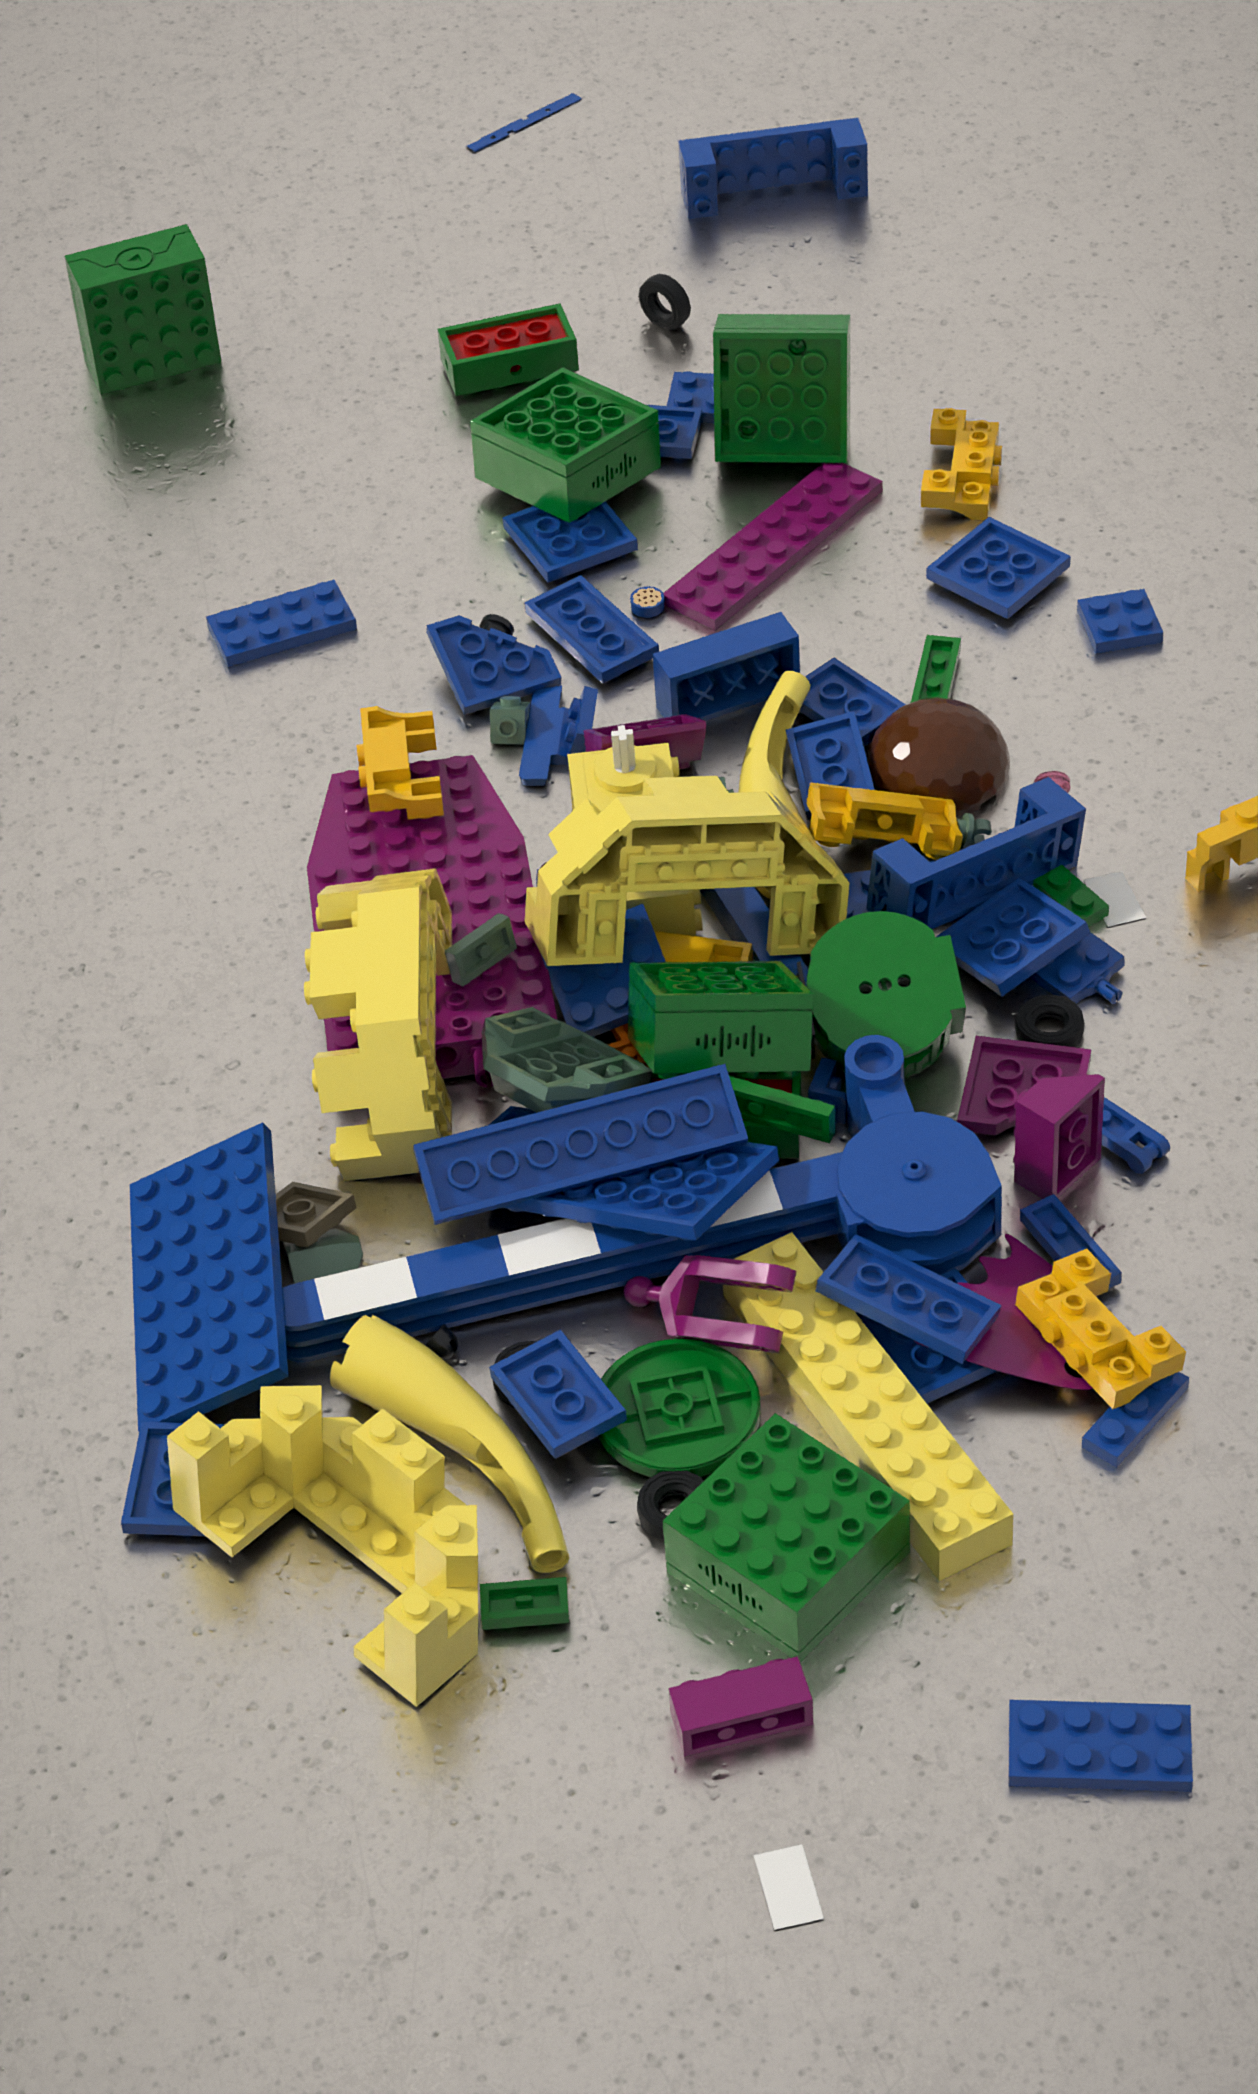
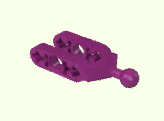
[624,1255,797,1353]

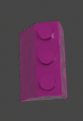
[584,714,706,769]
[1013,1074,1105,1199]

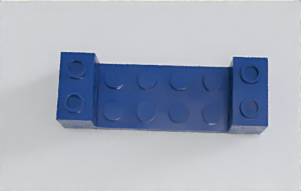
[678,117,868,219]
[866,777,1086,929]

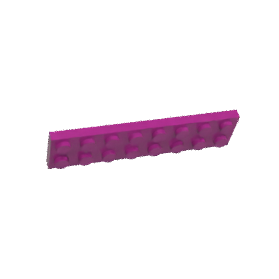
[663,463,883,631]

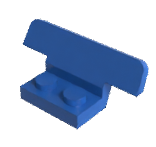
[519,685,598,786]

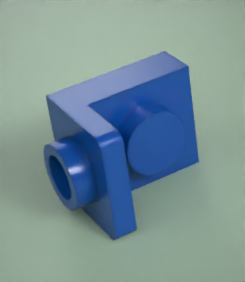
[808,1057,847,1124]

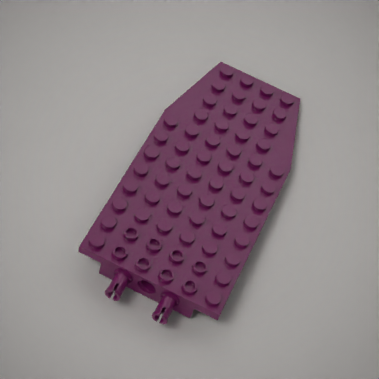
[307,755,557,1088]

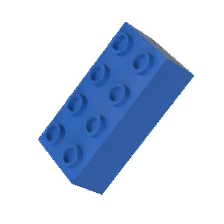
[653,612,800,721]

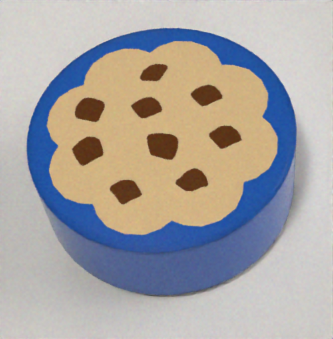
[630,586,665,618]

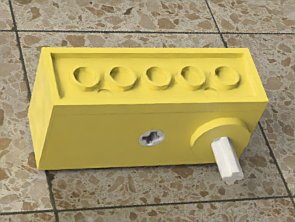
[567,725,703,936]

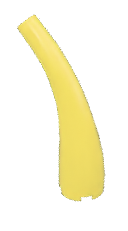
[739,671,814,899]
[330,1315,570,1573]

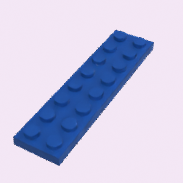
[413,1064,748,1225]

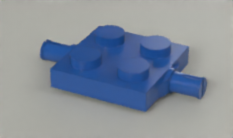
[1029,932,1125,1004]

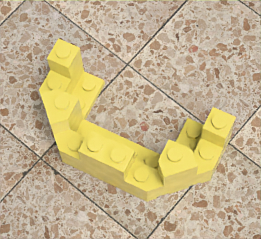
[525,776,850,966]
[304,868,452,1181]
[167,1385,478,1707]

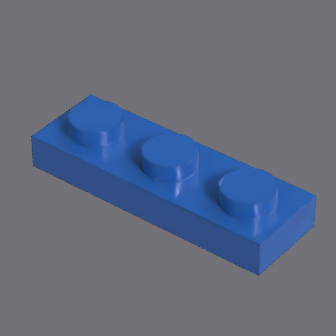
[1020,1194,1122,1289]
[1082,1372,1189,1468]

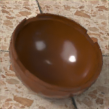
[866,697,1010,817]

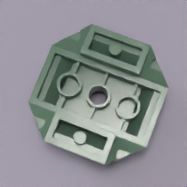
[481,1007,652,1113]

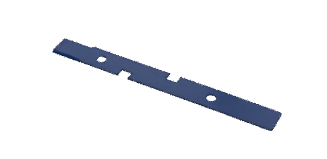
[466,93,582,152]

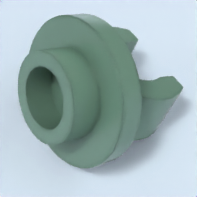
[957,813,992,849]

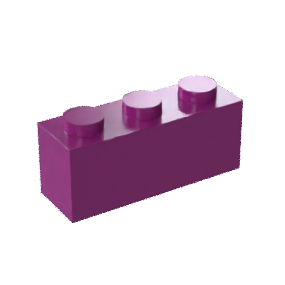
[668,1656,814,1757]

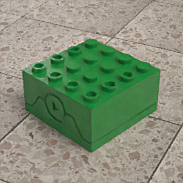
[64,224,222,395]
[713,314,850,463]
[470,367,661,523]
[628,961,813,1079]
[662,1413,910,1663]

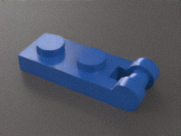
[1102,1097,1171,1174]

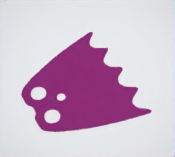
[914,1234,1093,1390]

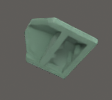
[283,1228,363,1283]

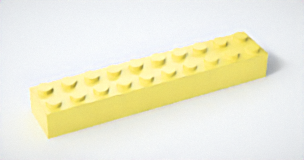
[723,1232,1013,1581]

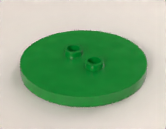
[598,1339,761,1477]

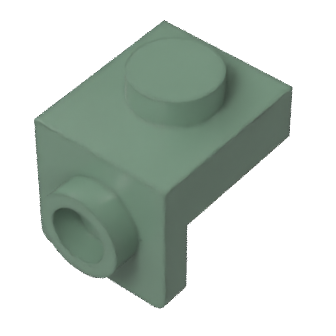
[490,696,530,744]

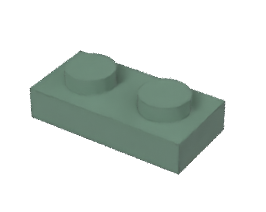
[445,913,517,986]

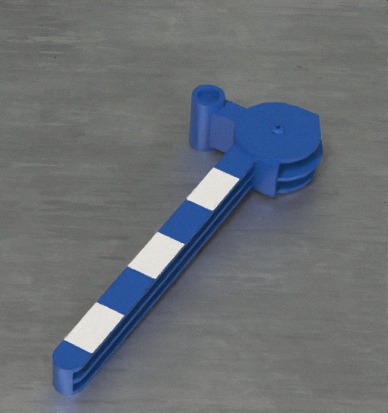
[282,1035,1002,1363]

